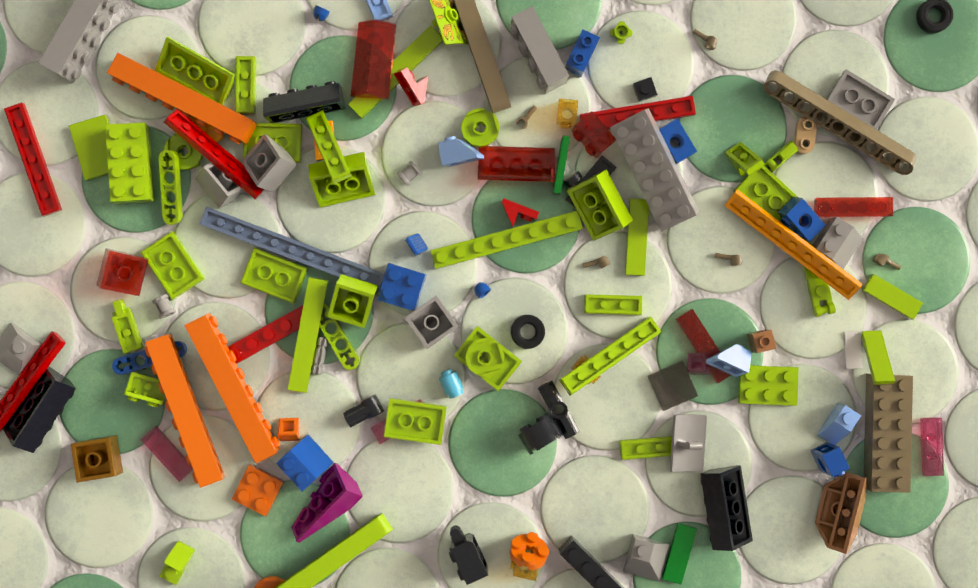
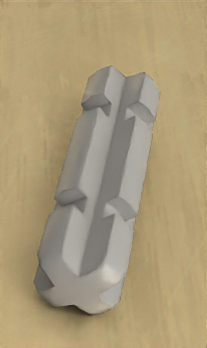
[311,337,328,375]

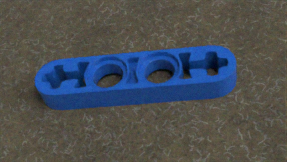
[112,341,187,375]

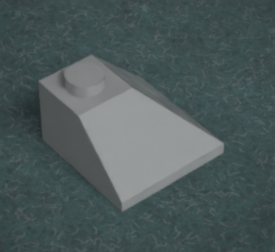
[0,323,42,375]
[623,534,670,581]

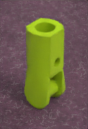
[764,141,799,172]

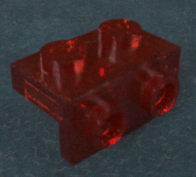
[571,111,616,158]

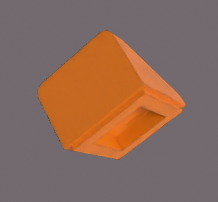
[278,418,299,441]

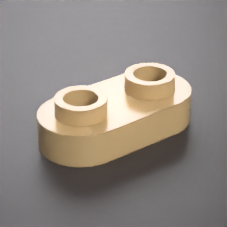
[794,116,817,154]

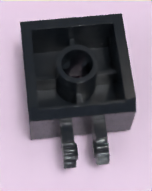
[449,525,488,585]

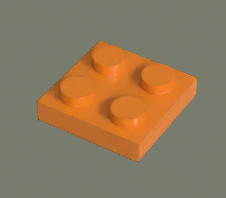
[232,464,284,517]

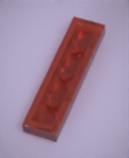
[814,197,893,217]
[675,309,731,383]

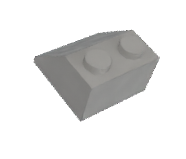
[242,134,297,193]
[195,154,245,209]
[812,217,863,269]
[405,296,459,349]

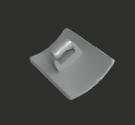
[670,414,707,472]

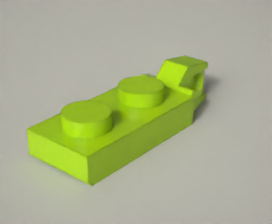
[111,299,144,354]

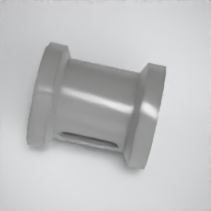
[397,161,422,186]
[152,294,176,319]

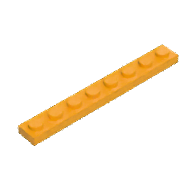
[724,189,862,300]

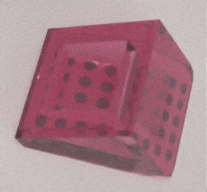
[687,353,709,375]

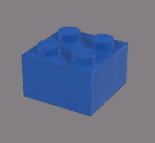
[377,263,427,311]

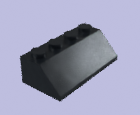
[263,81,346,123]
[3,366,76,453]
[700,465,753,551]

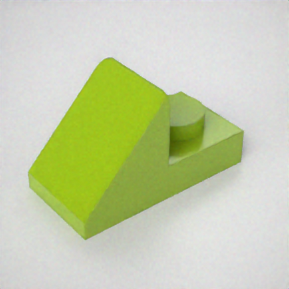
[725,142,764,176]
[159,541,196,585]

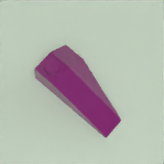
[291,463,363,543]

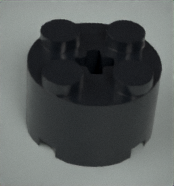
[518,414,563,455]

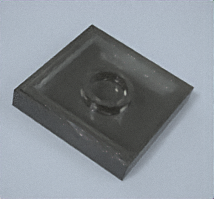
[647,361,698,411]

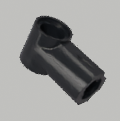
[343,394,384,428]

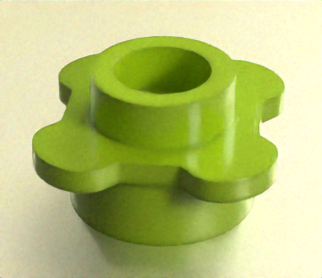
[610,21,633,44]

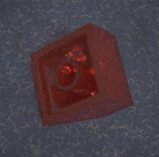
[96,248,149,296]

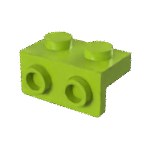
[124,372,166,407]

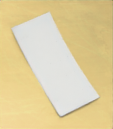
[845,331,863,369]

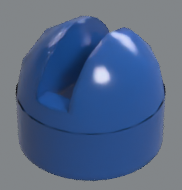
[313,5,330,21]
[474,282,491,299]

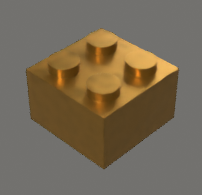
[71,435,123,483]

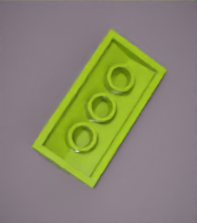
[154,37,235,105]

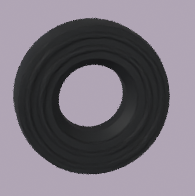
[916,0,953,33]
[511,315,545,349]

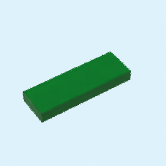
[552,136,570,196]
[662,523,697,585]

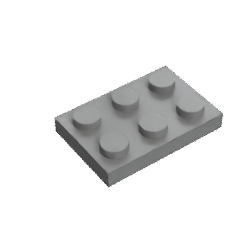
[827,69,895,130]

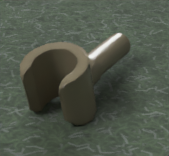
[693,29,717,50]
[516,105,537,129]
[715,253,742,266]
[873,253,901,270]
[582,256,610,269]

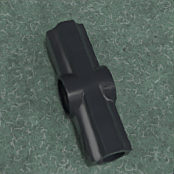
[538,380,580,439]

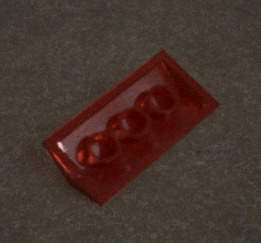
[350,20,396,99]
[478,146,555,182]

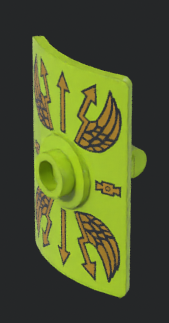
[429,0,468,45]

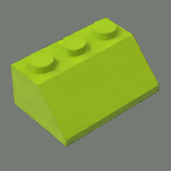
[308,152,375,208]
[567,169,633,241]

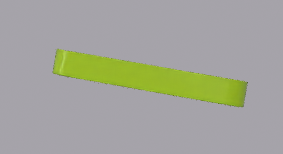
[159,150,183,225]
[320,304,360,370]

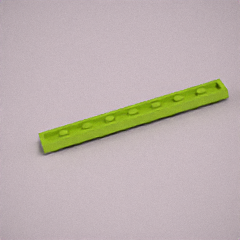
[430,211,583,269]

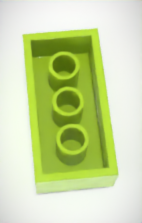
[105,122,155,204]

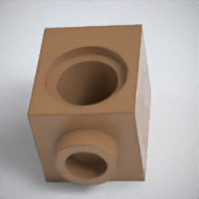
[747,329,776,353]

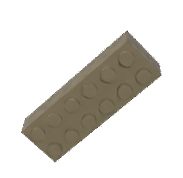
[864,373,913,493]

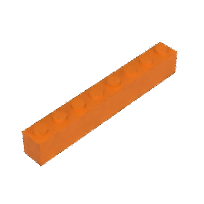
[107,52,257,145]
[184,313,280,463]
[144,333,225,488]

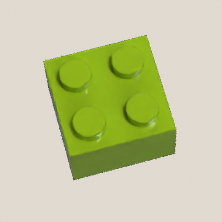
[327,274,378,328]

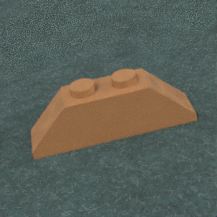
[815,472,866,554]

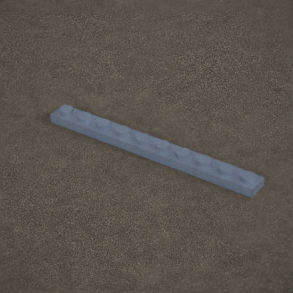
[200,206,385,292]

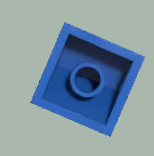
[276,434,334,492]

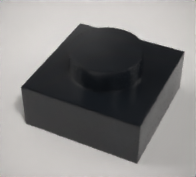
[632,77,658,102]

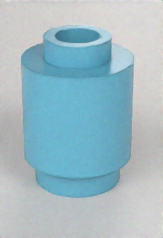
[439,369,464,399]

